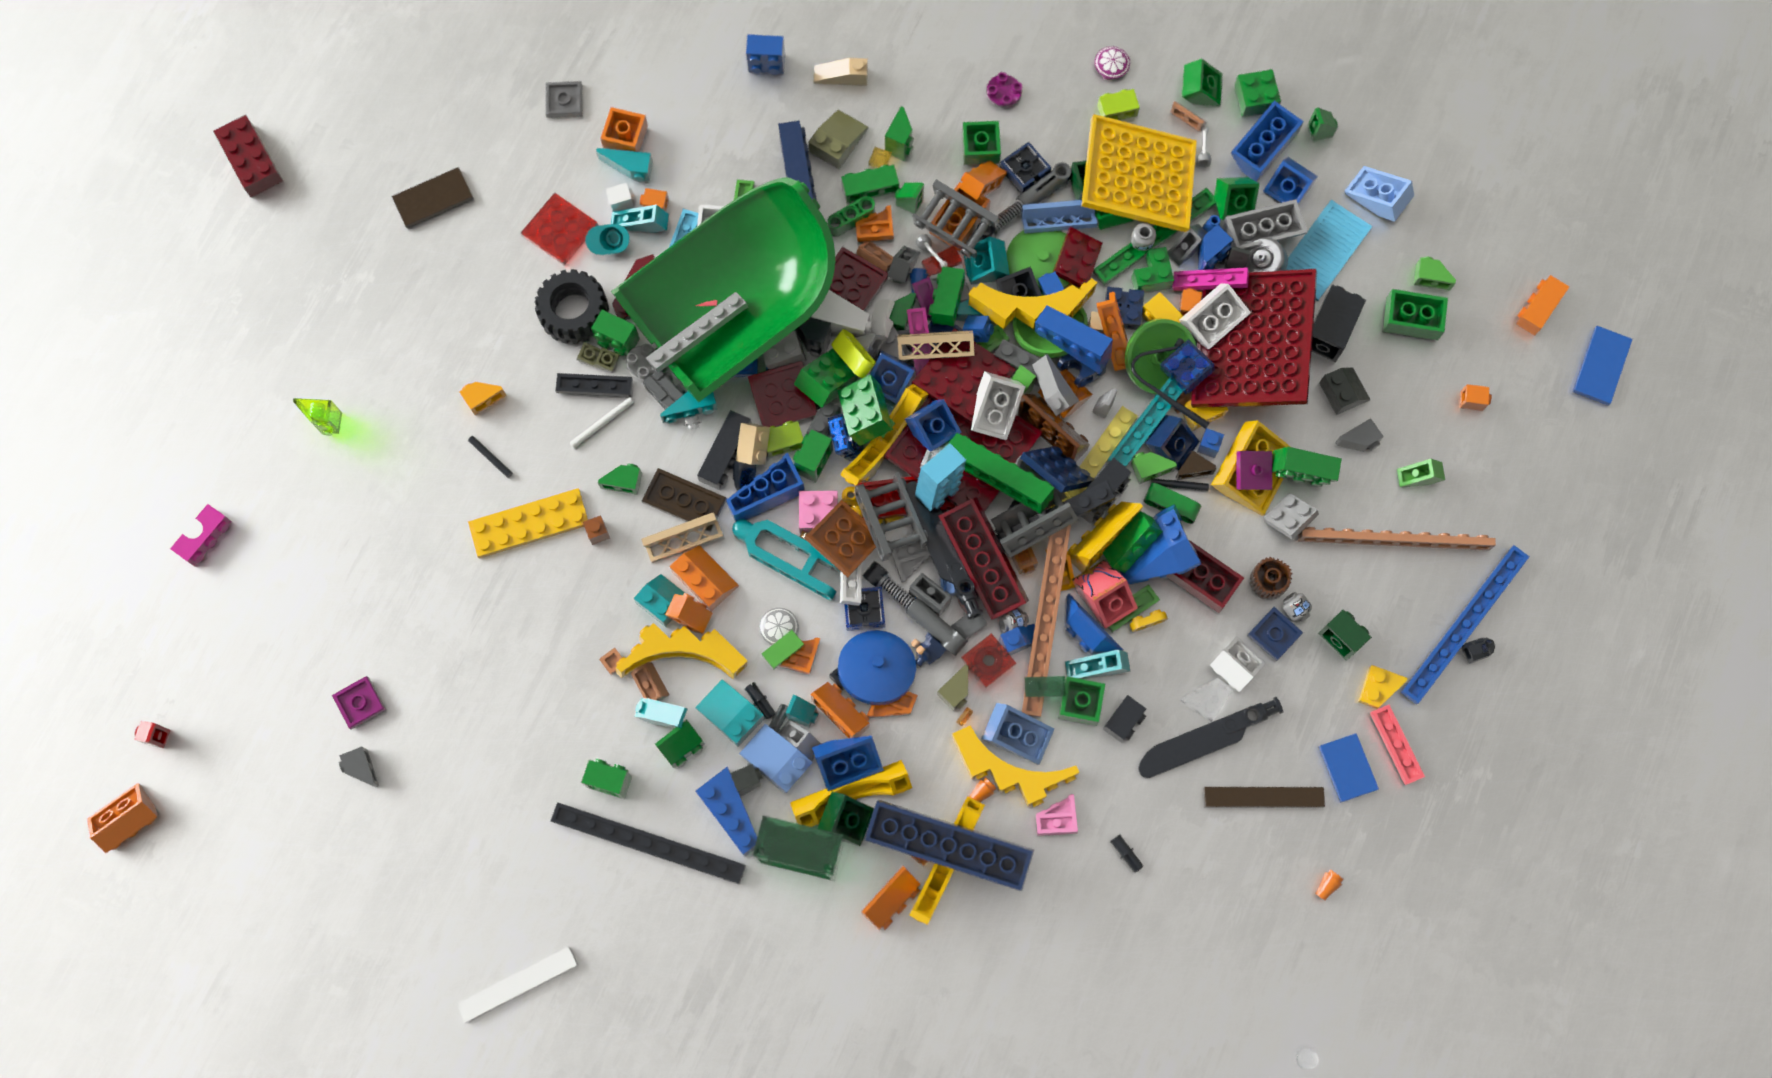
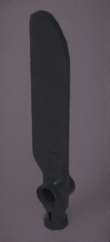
[906,481,984,620]
[1138,697,1283,778]

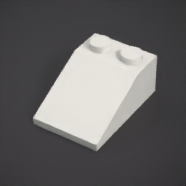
[971,371,1025,440]

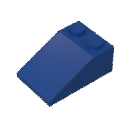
[812,736,884,791]

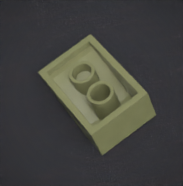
[808,110,868,169]

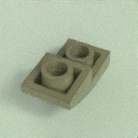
[577,342,619,372]

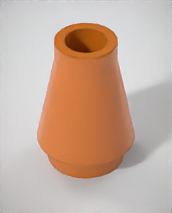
[969,777,997,802]
[1315,870,1344,901]

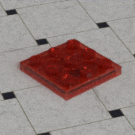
[520,192,598,265]

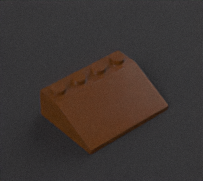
[1017,394,1090,461]

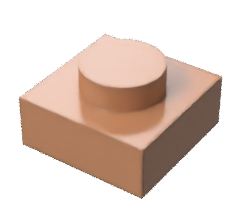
[599,648,622,676]

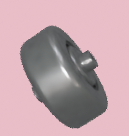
[1245,237,1288,273]

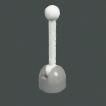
[1196,126,1211,167]
[916,234,948,268]

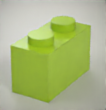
[1097,89,1140,120]
[767,421,803,458]

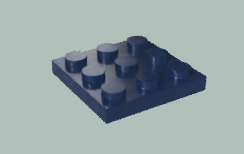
[1020,446,1094,493]

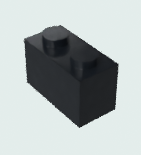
[1103,695,1147,743]

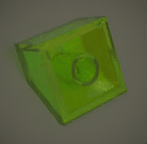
[293,398,342,436]

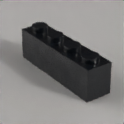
[697,410,752,490]

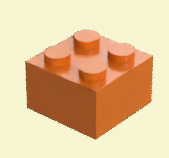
[600,107,648,152]

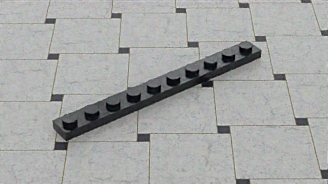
[550,802,746,885]

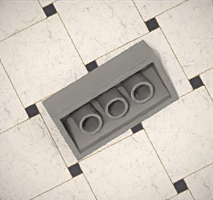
[1222,199,1308,249]

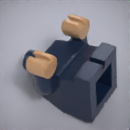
[911,632,947,667]

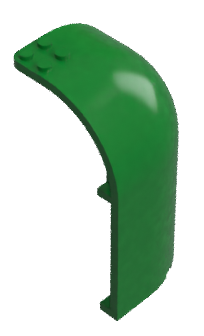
[611,177,835,403]

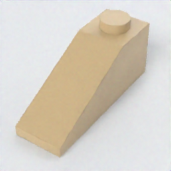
[814,58,868,85]

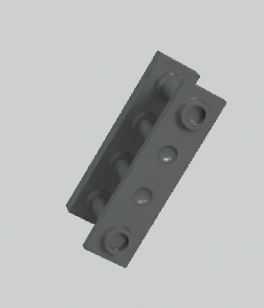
[912,179,999,259]
[854,472,928,561]
[990,485,1079,558]

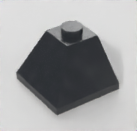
[995,266,1042,297]

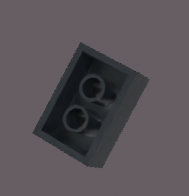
[1081,458,1132,524]

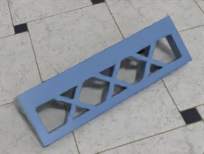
[1021,200,1097,233]

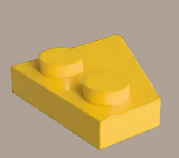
[1358,665,1408,709]

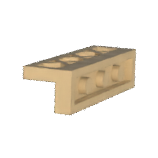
[897,331,974,360]
[641,512,724,562]

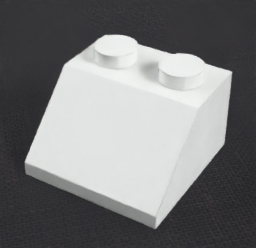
[1210,637,1266,692]

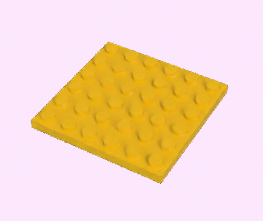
[1081,114,1197,232]

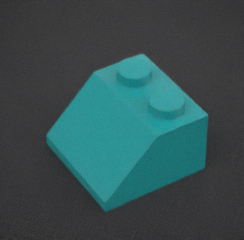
[964,236,1010,284]
[633,574,685,627]

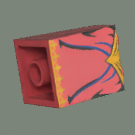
[1072,560,1138,629]

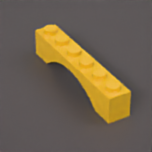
[790,760,912,831]

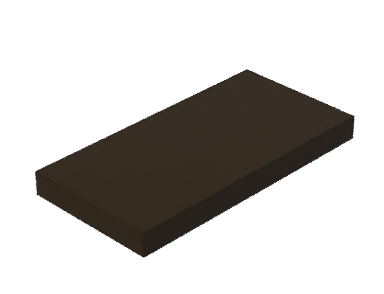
[391,167,474,229]
[642,468,727,533]

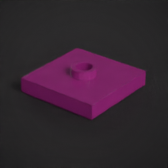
[1236,451,1272,490]
[332,676,386,730]

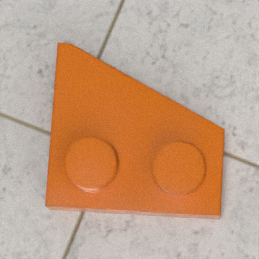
[856,205,894,242]
[780,637,820,675]
[867,691,918,718]

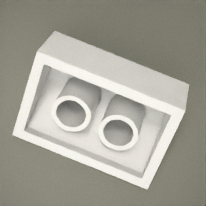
[1179,284,1251,350]

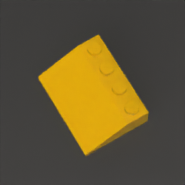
[1211,420,1291,516]
[1068,501,1143,573]

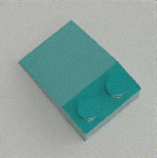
[695,679,765,747]

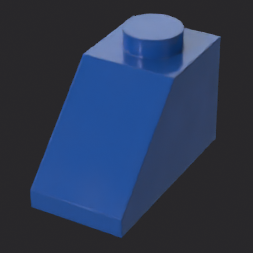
[999,624,1035,657]

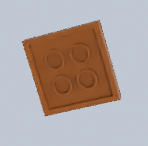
[804,500,876,577]

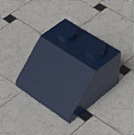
[1145,414,1200,470]

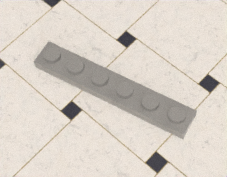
[646,292,748,373]

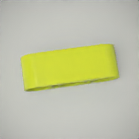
[831,329,876,378]

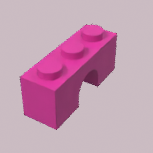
[170,504,232,566]

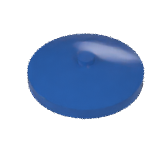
[838,630,916,705]

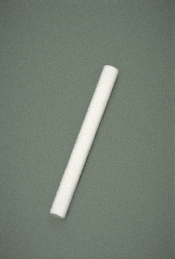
[570,397,634,449]

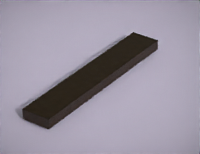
[1204,787,1325,808]

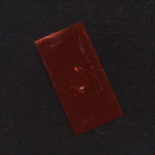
[921,246,963,277]

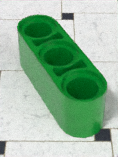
[827,196,875,237]
[1143,483,1202,524]

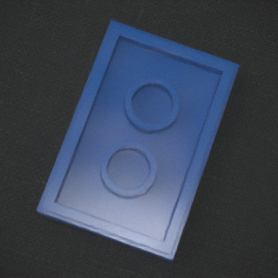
[1318,733,1379,803]

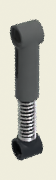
[977,162,1071,242]
[862,560,968,656]

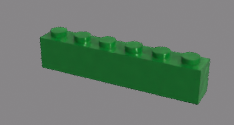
[947,433,1054,514]

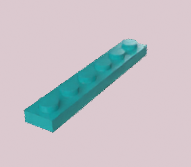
[1107,375,1185,467]

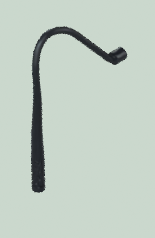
[1131,338,1209,429]

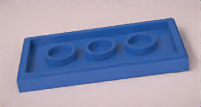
[1573,326,1633,406]

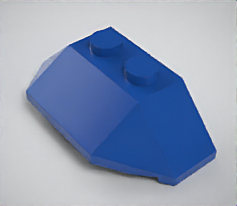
[1064,593,1124,655]

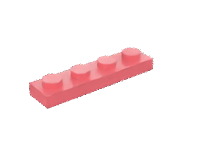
[1370,705,1425,785]

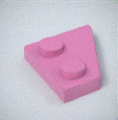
[1036,794,1078,836]

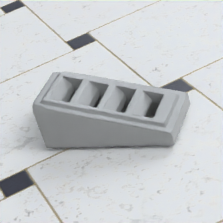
[1093,388,1117,418]

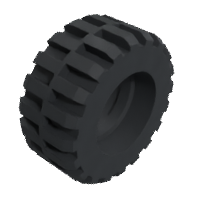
[534,269,609,344]

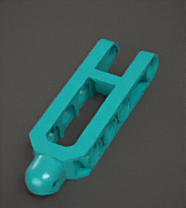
[732,519,841,601]

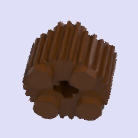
[1250,557,1293,600]

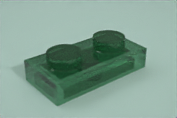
[1025,676,1066,697]

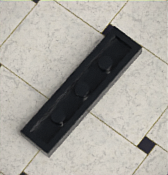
[555,373,633,397]

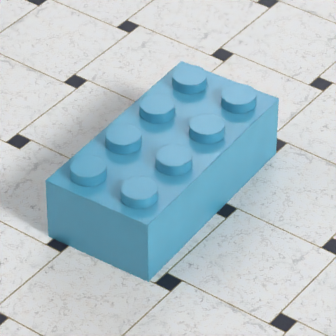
[915,443,966,512]

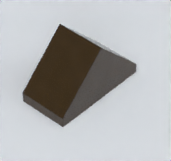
[1176,451,1216,481]

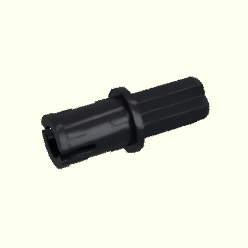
[745,682,775,719]
[1110,834,1143,873]

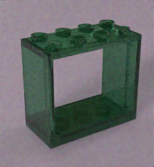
[753,816,845,882]

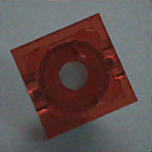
[961,633,1016,688]

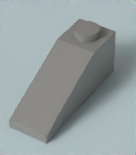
[1033,354,1079,416]

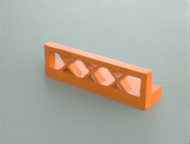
[1096,292,1128,371]

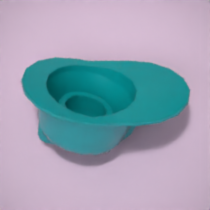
[586,224,630,255]

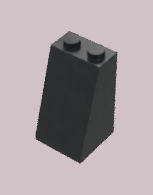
[1312,285,1366,363]

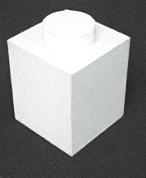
[605,183,635,212]

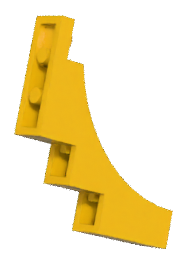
[968,278,1097,329]

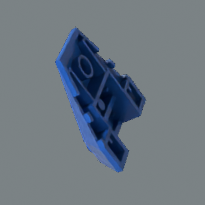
[1120,504,1201,585]

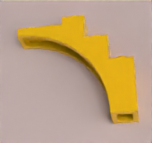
[841,384,928,486]
[616,623,748,679]
[952,725,1080,808]
[909,796,985,925]

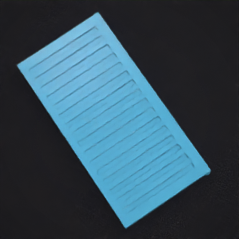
[1286,200,1372,301]

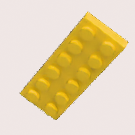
[468,488,588,559]

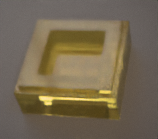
[868,147,892,168]

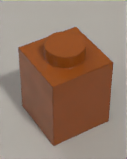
[583,515,610,545]

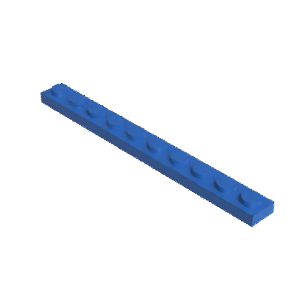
[1400,545,1530,705]

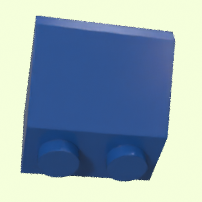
[1263,157,1318,204]
[905,399,962,452]

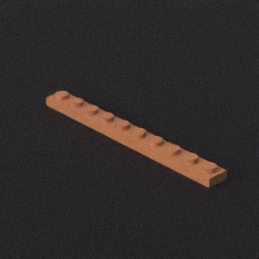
[1021,524,1071,717]
[1298,527,1496,550]

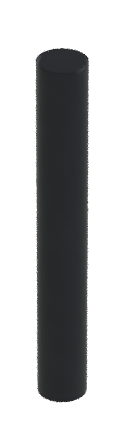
[468,436,513,478]
[1151,478,1209,491]

